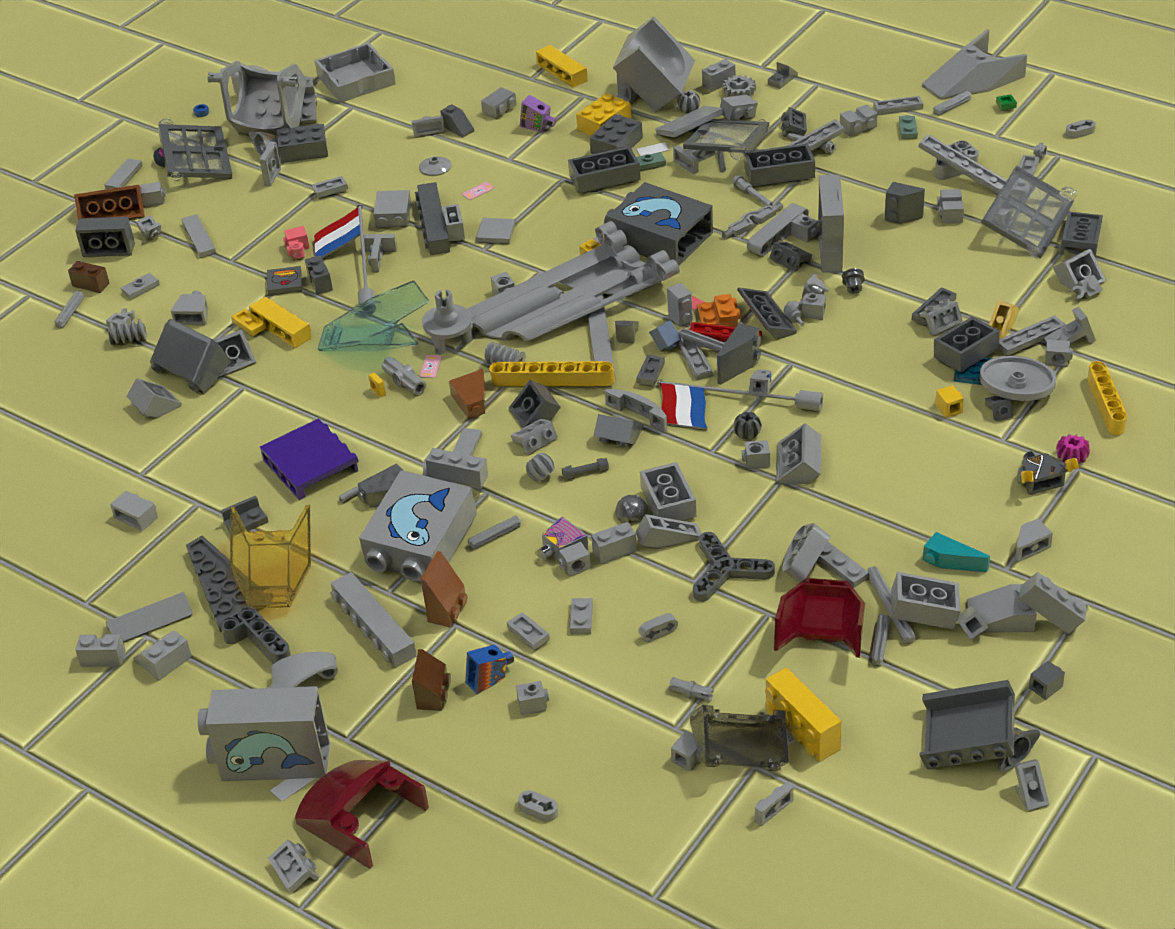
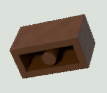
[68,261,110,293]

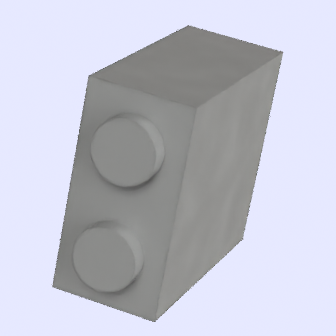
[373,190,411,228]

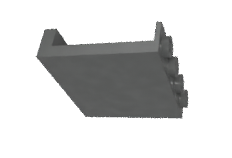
[919,680,1015,769]

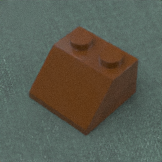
[412,649,451,711]

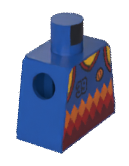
[465,645,514,694]

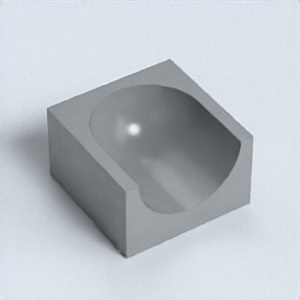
[613,16,695,112]

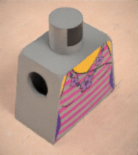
[538,516,588,560]

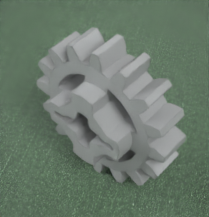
[722,75,756,97]

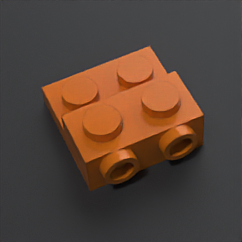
[696,294,741,327]

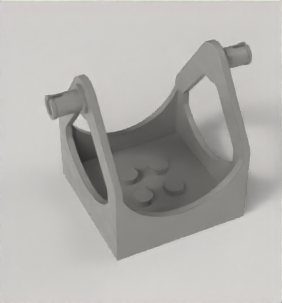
[207,61,307,136]

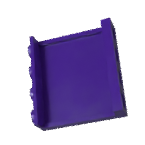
[260,418,359,501]

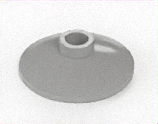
[419,156,451,176]

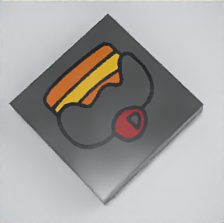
[267,266,302,295]

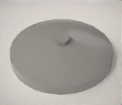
[980,356,1056,401]

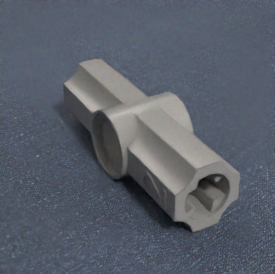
[381,356,426,396]

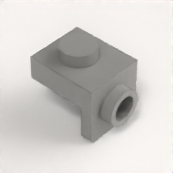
[136,215,161,240]

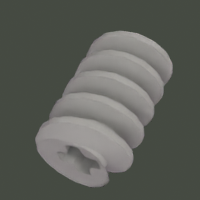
[108,319,147,345]
[484,342,526,364]

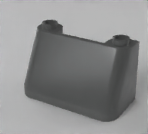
[150,319,231,394]

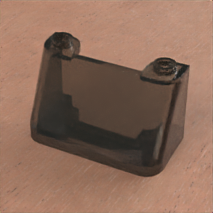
[690,705,789,771]

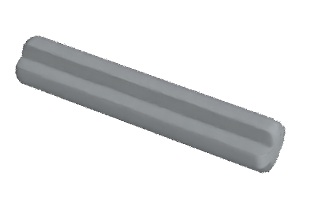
[933,91,972,115]
[54,291,84,328]
[680,328,725,352]
[468,515,521,549]
[871,614,890,666]

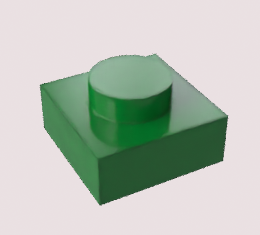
[996,94,1017,110]

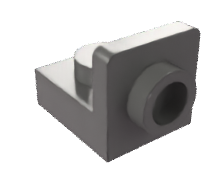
[985,396,1013,421]

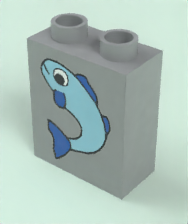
[359,470,477,582]
[198,686,331,781]

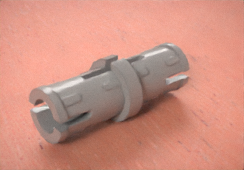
[669,677,714,702]

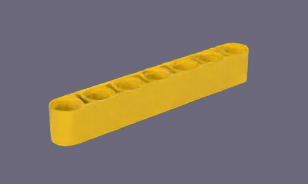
[489,361,615,386]

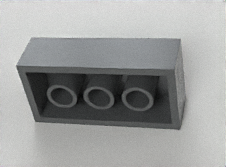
[744,143,815,186]
[568,146,641,193]

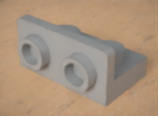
[919,299,963,335]
[510,419,557,454]
[268,840,319,892]

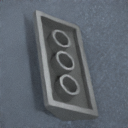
[737,287,797,339]

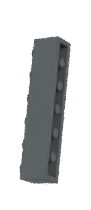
[415,182,450,255]

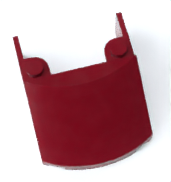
[295,760,429,869]

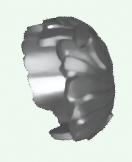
[615,495,648,522]

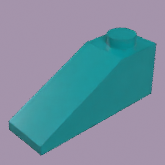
[923,532,990,572]

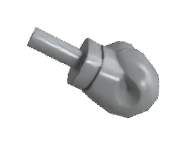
[784,301,804,326]

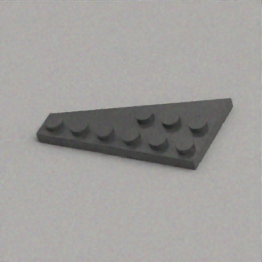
[186,535,270,633]

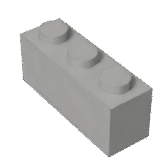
[425,448,488,488]
[1019,572,1087,634]

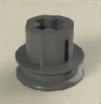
[841,268,865,294]

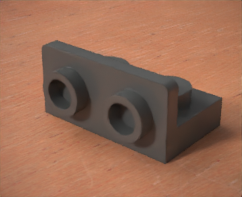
[781,107,807,137]
[770,241,812,271]
[221,496,268,538]

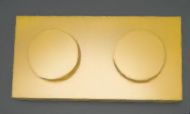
[231,308,267,336]

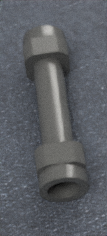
[562,458,609,480]

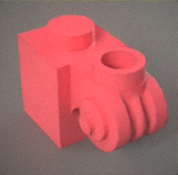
[283,226,310,259]

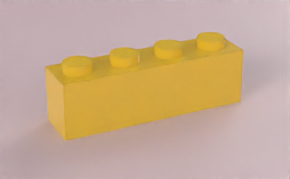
[536,45,588,88]
[249,297,312,348]

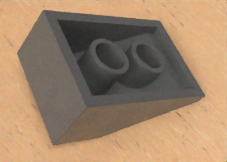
[717,323,761,385]

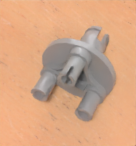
[422,289,473,354]

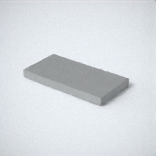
[655,106,724,137]

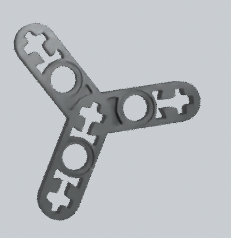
[693,532,775,602]

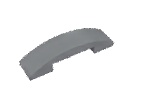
[605,389,667,432]

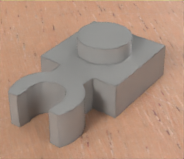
[1069,275,1103,301]
[106,308,135,327]

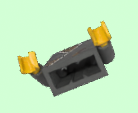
[1016,451,1079,495]

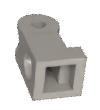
[749,370,772,396]

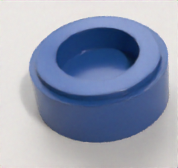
[193,104,209,117]

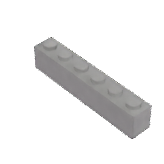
[330,572,417,668]

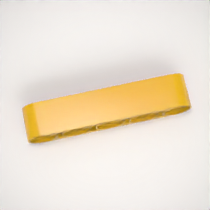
[1087,361,1127,435]

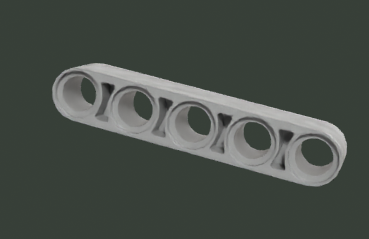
[747,203,809,256]

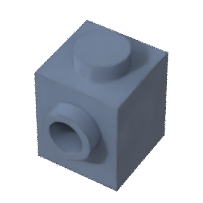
[649,320,681,350]

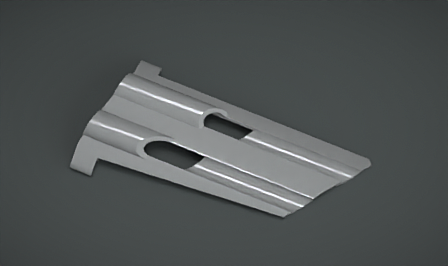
[468,221,680,341]

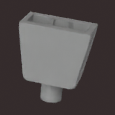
[171,291,208,325]

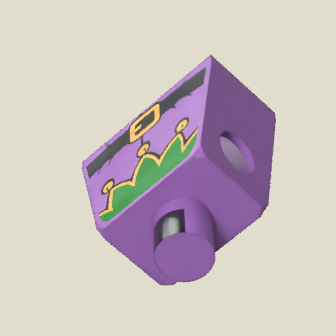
[520,95,557,132]

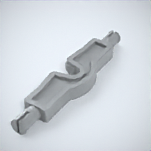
[722,202,783,239]

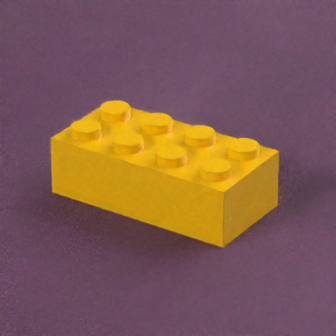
[765,667,842,762]

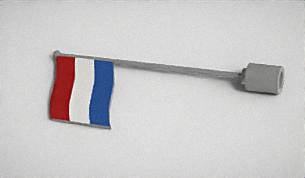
[314,204,376,315]
[657,379,823,430]

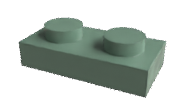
[899,115,918,139]

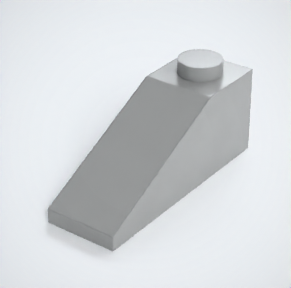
[635,514,701,548]

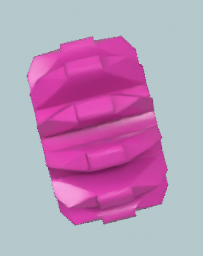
[1056,433,1090,464]

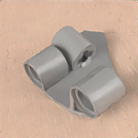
[268,652,338,688]

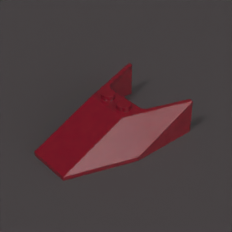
[774,578,865,658]

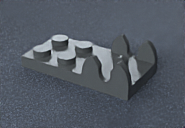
[1060,211,1103,258]

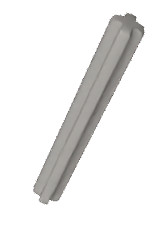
[867,566,915,644]

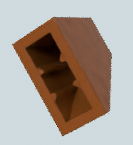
[449,369,485,419]

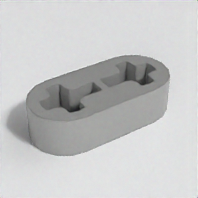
[1066,120,1095,138]
[638,613,678,642]
[518,790,558,822]

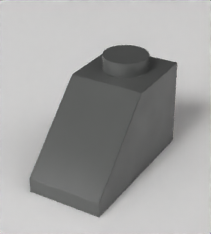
[440,104,474,138]

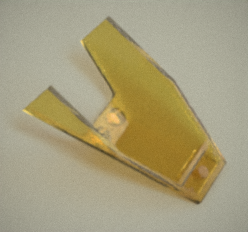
[230,505,311,609]

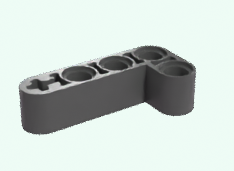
[220,607,291,664]

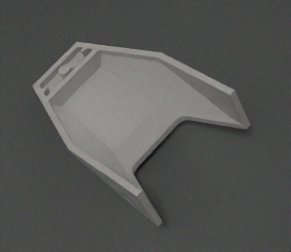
[922,29,1027,100]

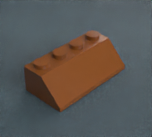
[74,184,145,221]

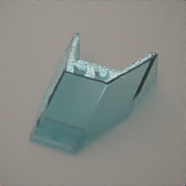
[317,280,429,351]

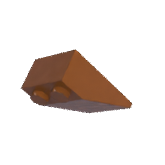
[421,551,468,627]

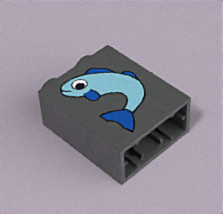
[604,182,713,266]

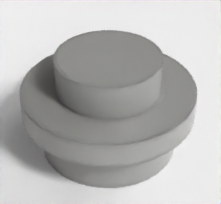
[1034,143,1047,159]

